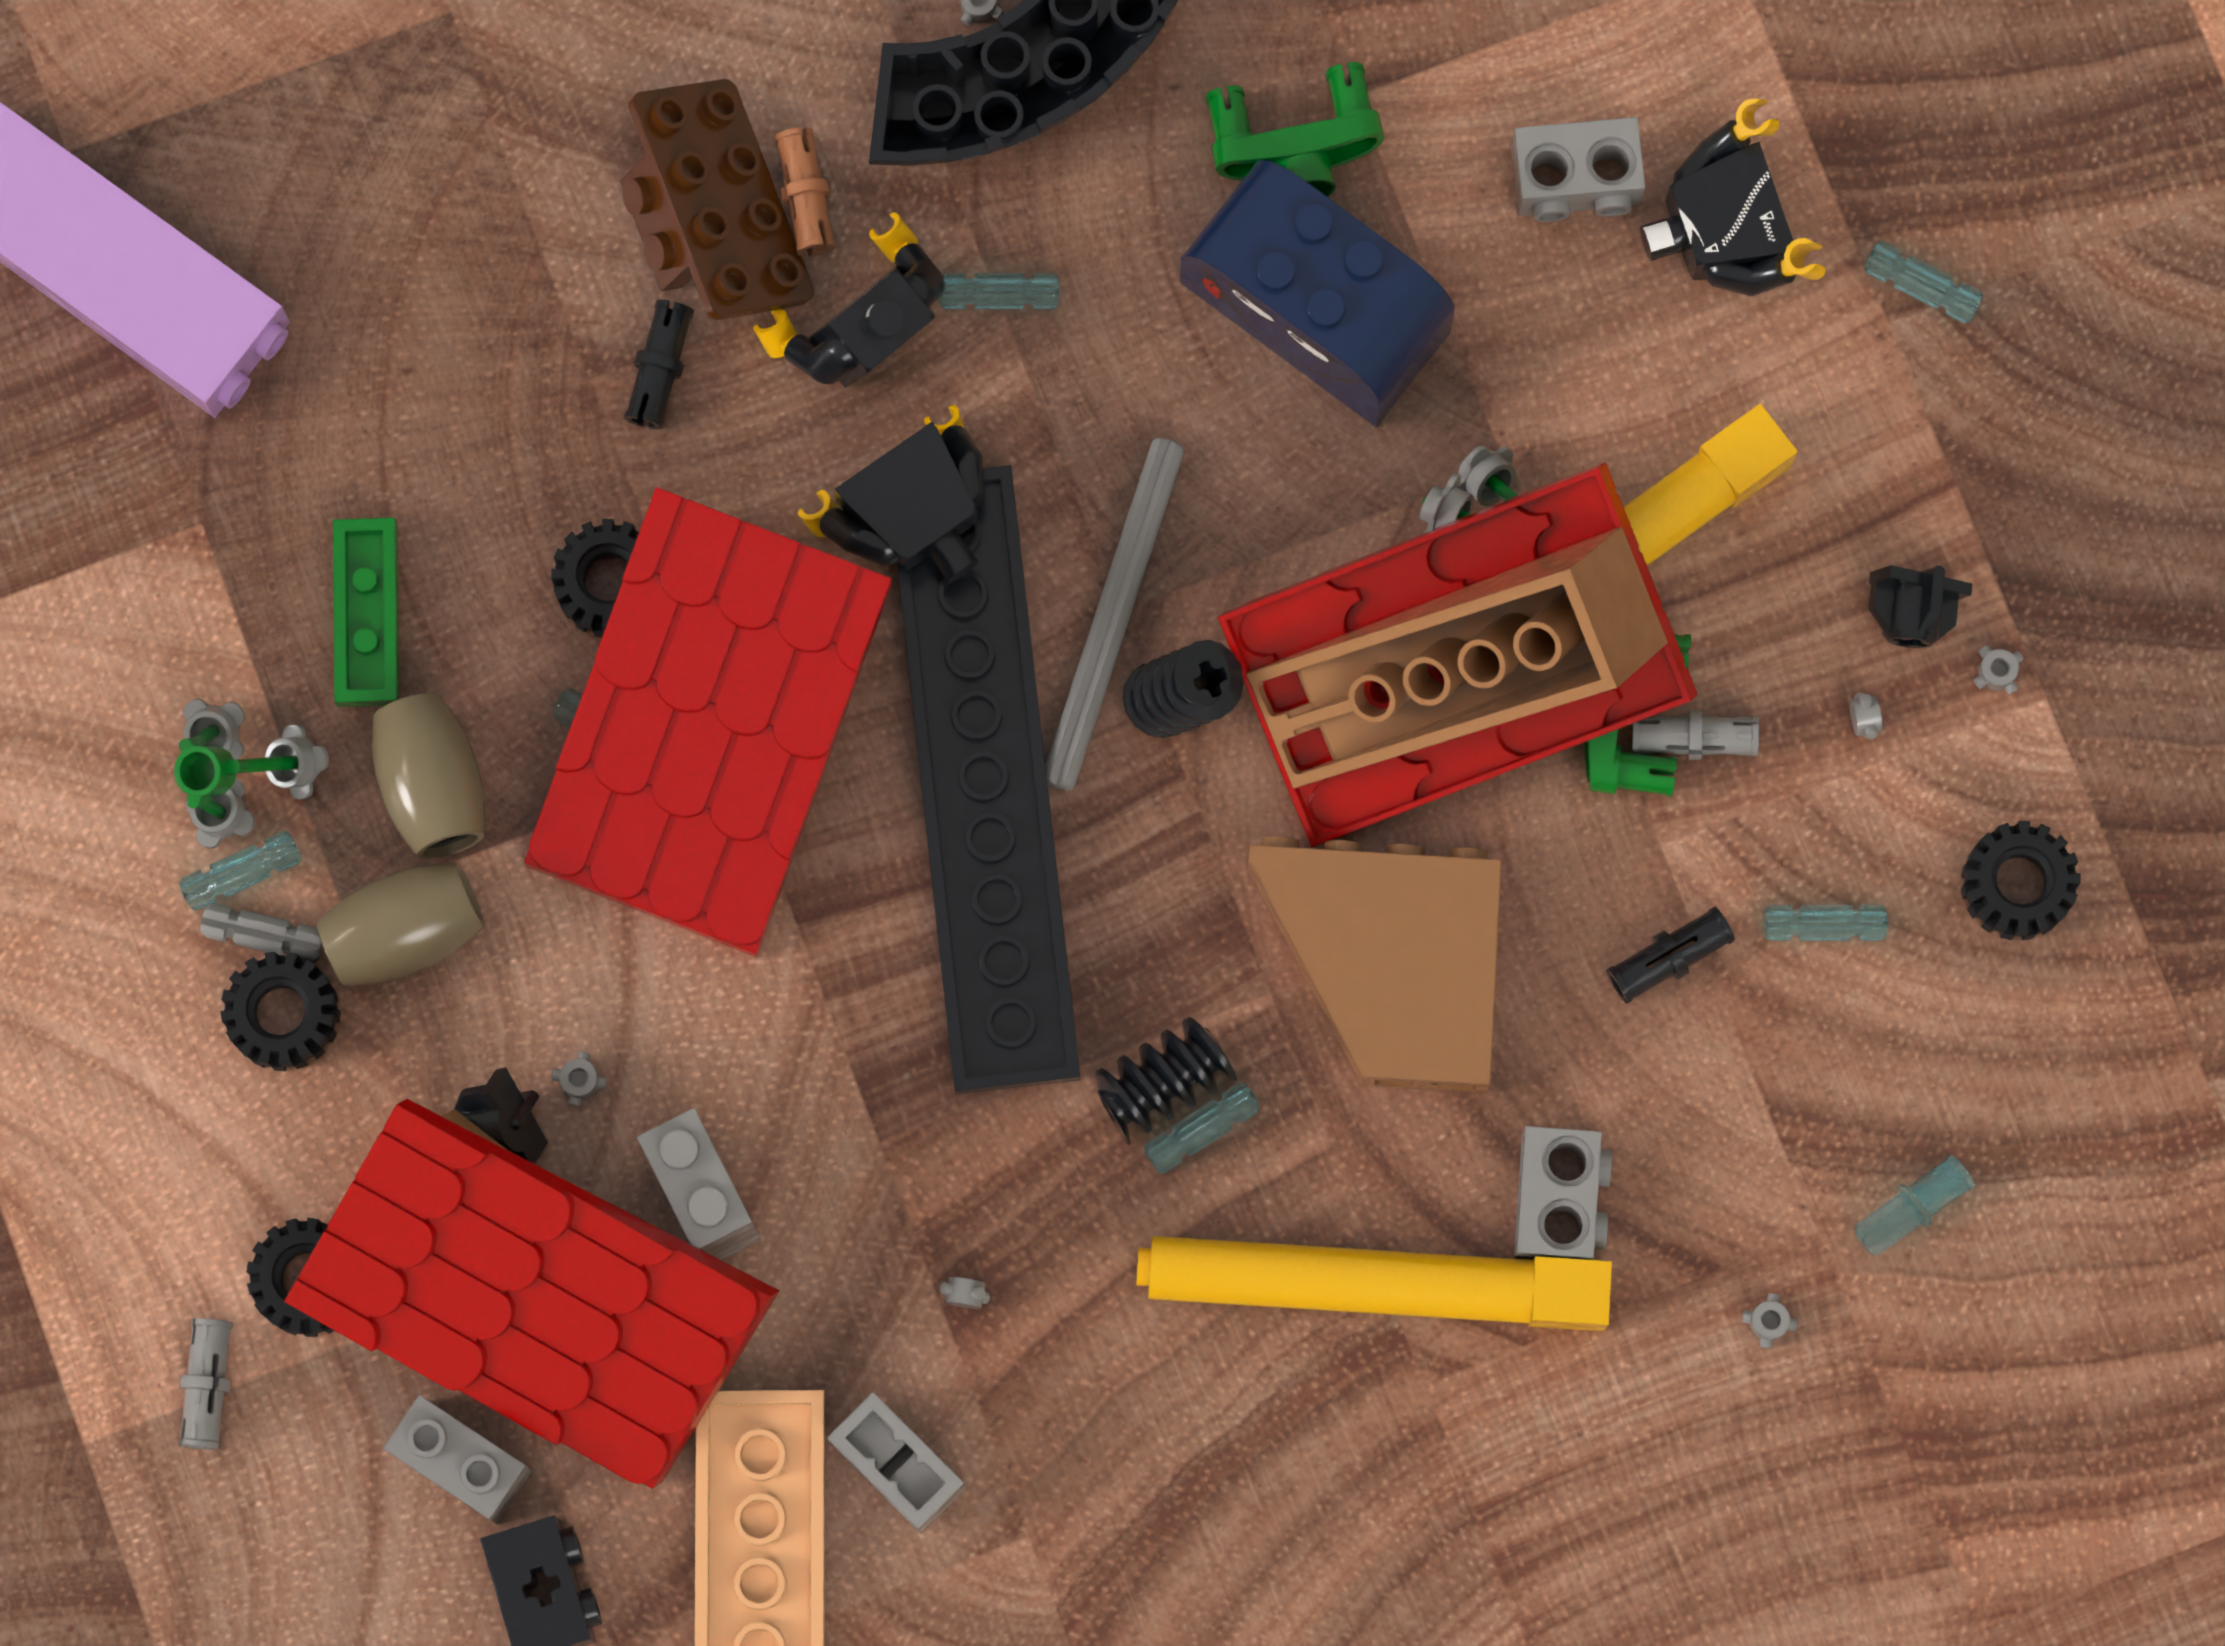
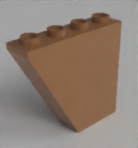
[1247,836,1501,1094]

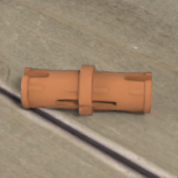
[775,127,836,256]

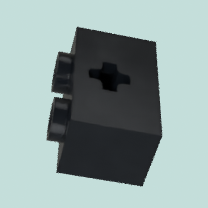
[480,1515,602,1646]

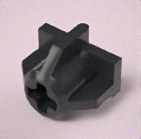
[1869,565,1972,648]
[454,1067,548,1164]

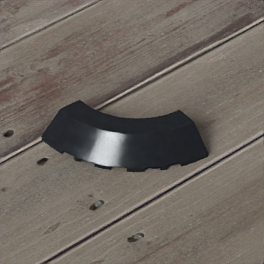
[869,0,1178,166]

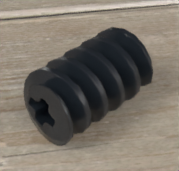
[1123,640,1244,738]
[1095,1017,1237,1145]

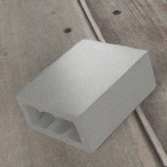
[637,1108,761,1260]

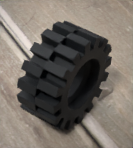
[551,519,639,638]
[1961,821,2081,941]
[220,952,341,1071]
[246,1218,334,1337]

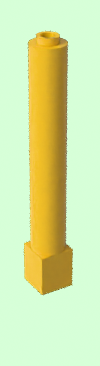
[1624,403,1798,566]
[1136,1236,1612,1331]

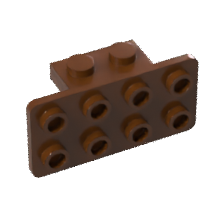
[620,79,814,320]

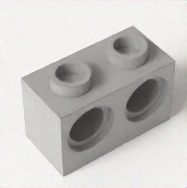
[1511,117,1645,222]
[1513,1126,1612,1260]
[827,1392,966,1534]
[383,1395,533,1524]

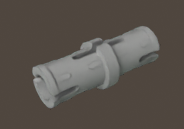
[1632,710,1759,760]
[178,1318,233,1450]

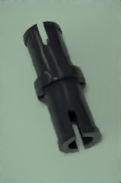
[624,300,694,430]
[1606,906,1735,1004]

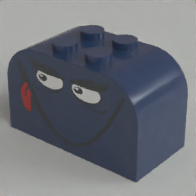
[1180,160,1455,427]

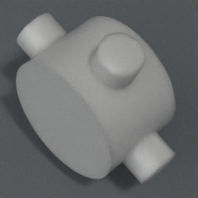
[960,0,1004,26]
[1973,645,2024,695]
[1849,693,1882,739]
[552,1052,607,1107]
[939,1277,990,1309]
[1742,1293,1798,1349]

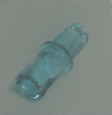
[1854,1155,1975,1256]

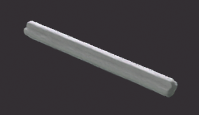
[1045,438,1184,791]

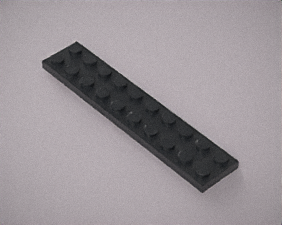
[897,465,1081,1095]

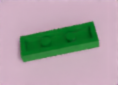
[333,517,400,707]

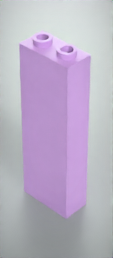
[0,102,290,418]

